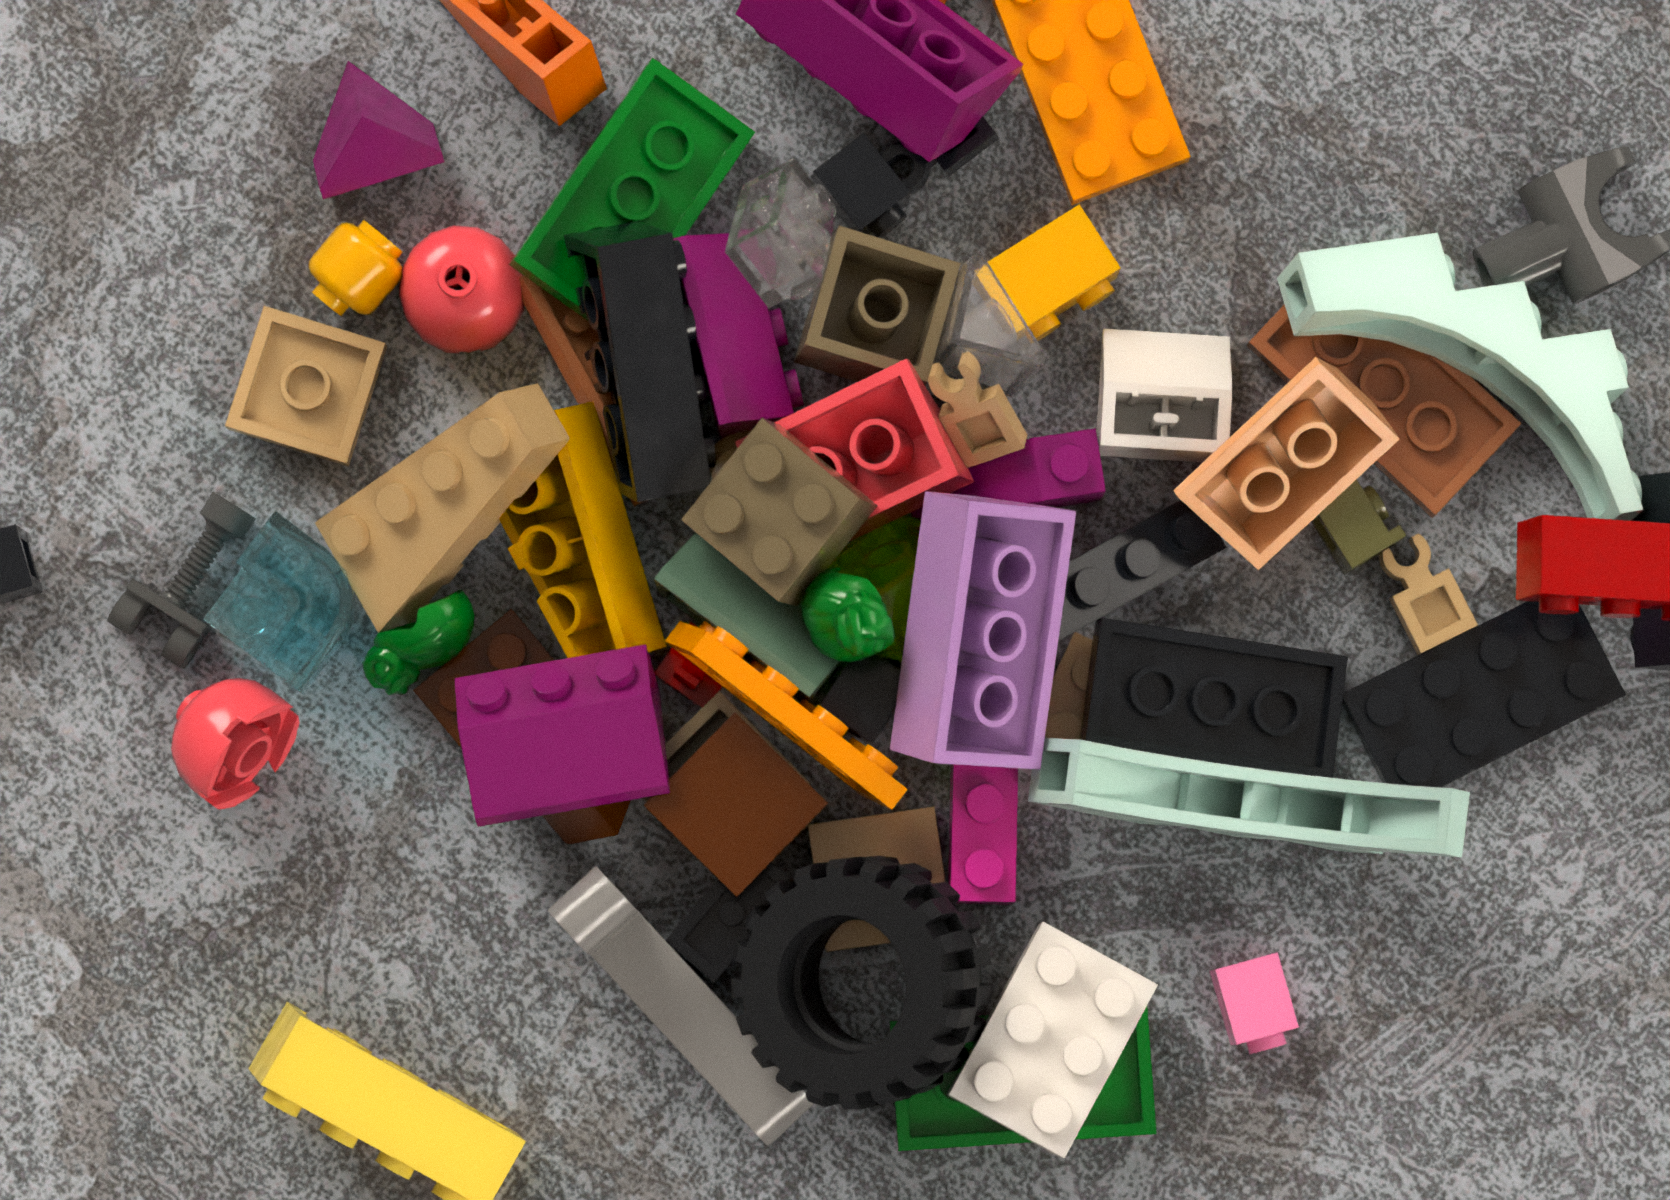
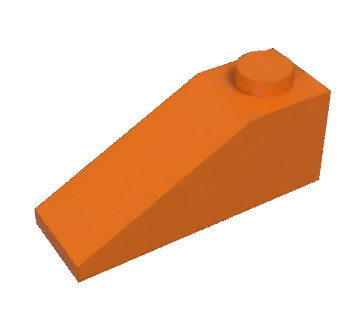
[439,0,607,126]

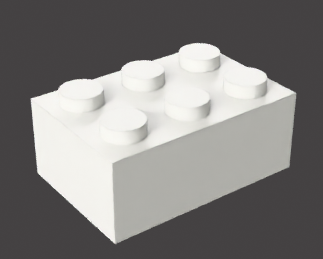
[946,922,1158,1158]

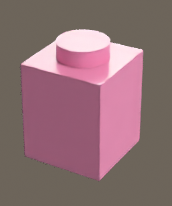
[1210,952,1299,1054]

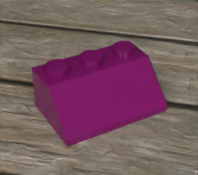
[673,232,804,440]
[455,644,670,827]

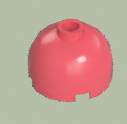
[399,226,525,354]
[171,678,299,810]

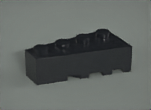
[563,221,716,502]

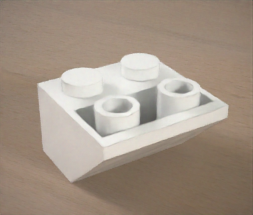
[1096,329,1232,463]

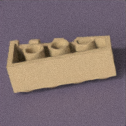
[315,383,570,633]

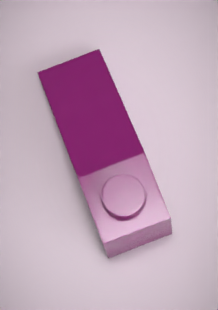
[910,428,1106,529]

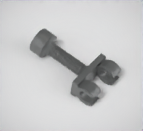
[107,492,256,669]

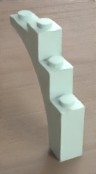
[1277,233,1643,521]
[1028,738,1470,857]

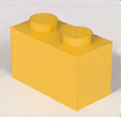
[970,204,1121,345]

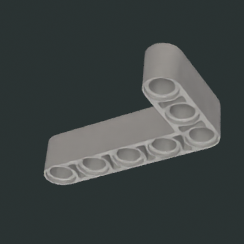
[547,865,815,1147]

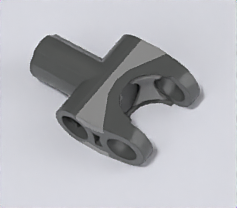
[1472,147,1670,304]

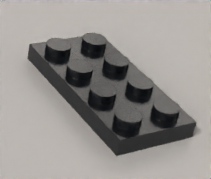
[1342,601,1626,787]
[1080,618,1348,778]

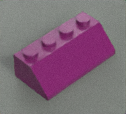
[736,0,1024,162]

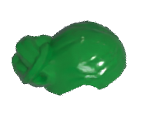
[802,567,896,662]
[362,589,475,695]

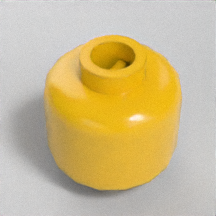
[309,220,403,316]

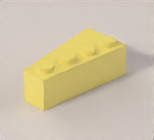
[248,1002,526,1200]

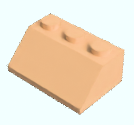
[1173,357,1400,570]

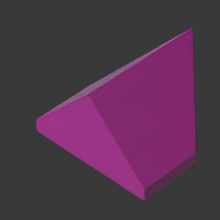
[313,61,445,199]

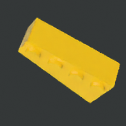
[499,401,666,658]

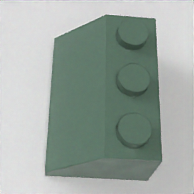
[654,532,844,704]

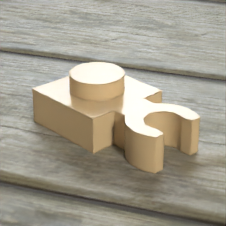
[928,351,1027,468]
[1379,533,1478,655]

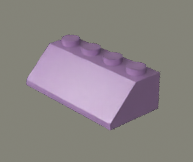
[890,491,1076,769]

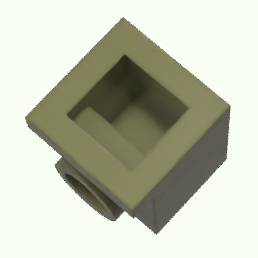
[1311,479,1406,575]

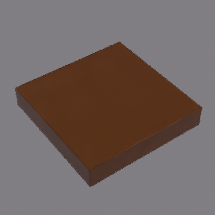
[643,712,828,897]

